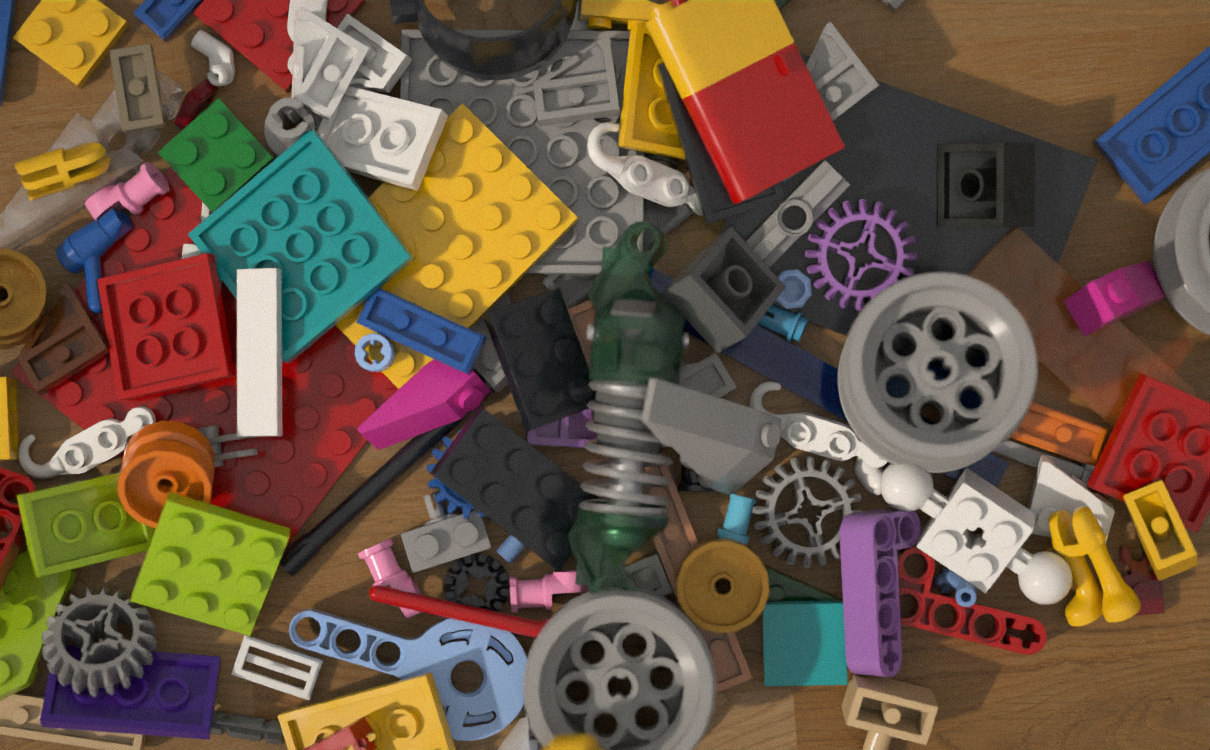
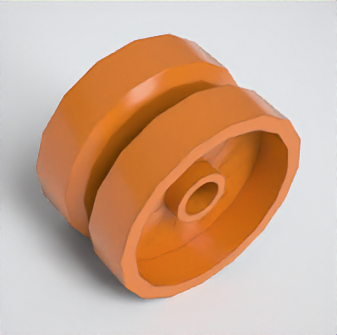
[118,421,215,528]

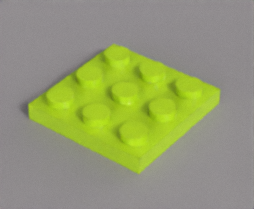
[130,492,290,636]

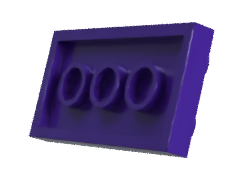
[40,645,221,740]

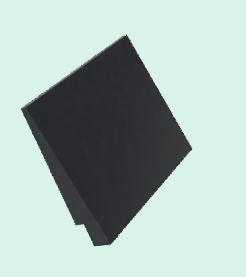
[720,53,1098,367]

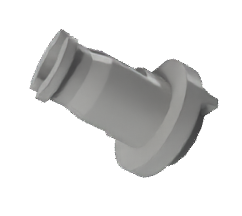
[264,98,323,157]

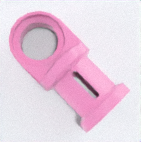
[85,161,170,220]
[358,538,422,619]
[510,569,591,613]

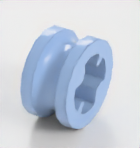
[355,334,395,372]

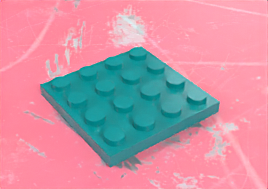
[188,129,415,363]

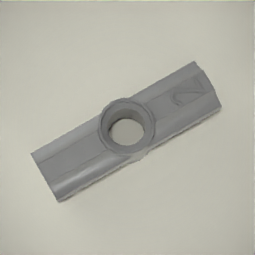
[745,160,850,268]

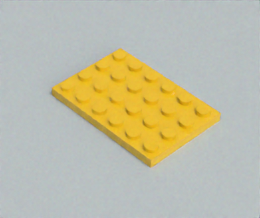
[336,103,580,389]

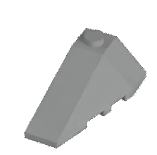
[641,378,781,495]

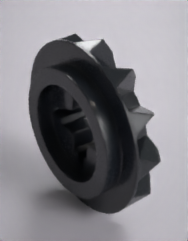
[443,553,509,612]

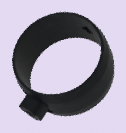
[390,0,578,80]

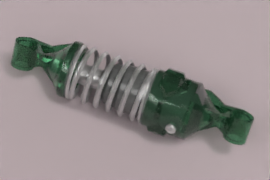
[568,221,689,594]

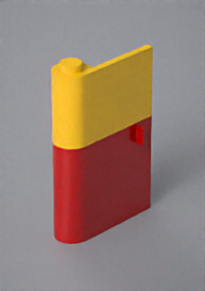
[645,0,845,204]

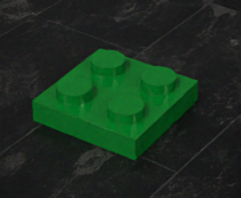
[158,98,275,213]

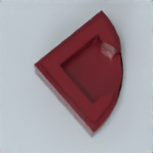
[174,78,218,130]

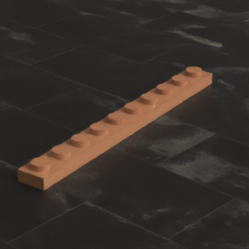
[567,296,753,693]

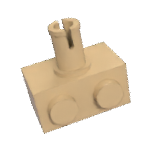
[841,673,939,750]

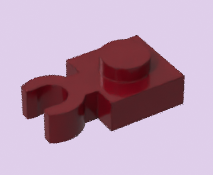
[1119,545,1165,616]

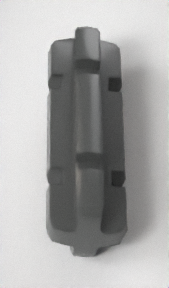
[211,710,285,745]

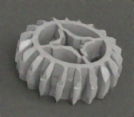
[752,456,862,568]
[42,585,157,697]

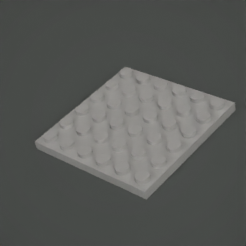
[400,29,644,276]

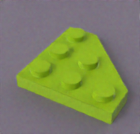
[0,550,77,701]

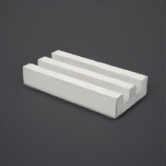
[231,635,324,700]

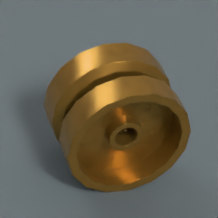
[0,248,46,349]
[676,538,769,633]

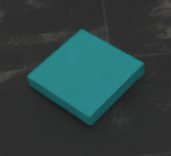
[763,600,848,686]

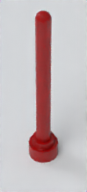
[369,585,554,638]

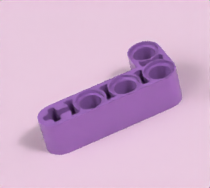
[840,509,921,677]

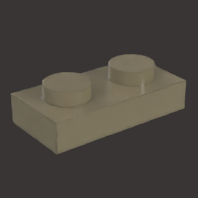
[109,43,166,134]

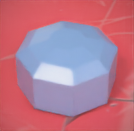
[776,269,812,309]

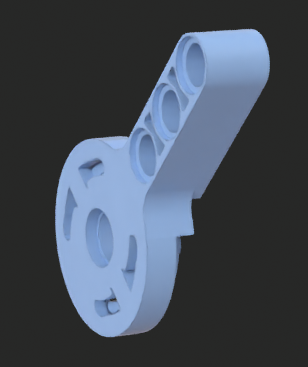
[289,608,527,741]

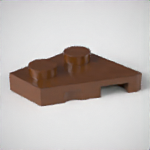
[16,283,109,395]

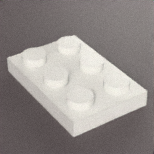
[317,86,448,191]

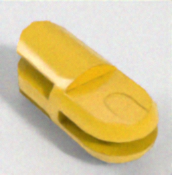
[14,142,111,201]

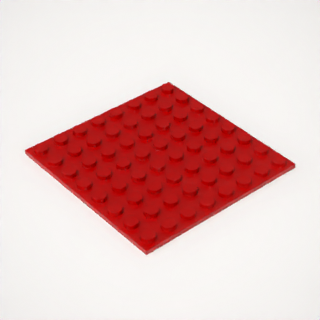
[10,167,399,551]

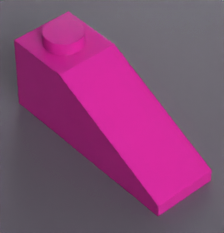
[1064,261,1167,337]
[357,359,491,450]

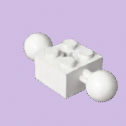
[880,463,1072,605]

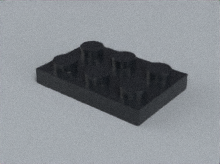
[483,288,596,432]

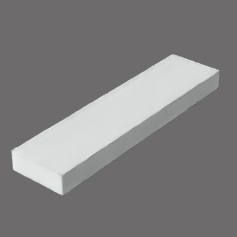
[237,268,282,437]

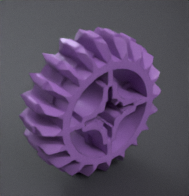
[805,199,917,311]

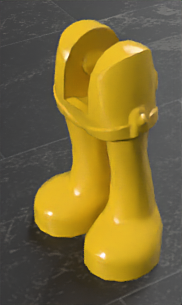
[1049,506,1141,626]

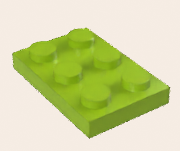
[17,472,154,577]

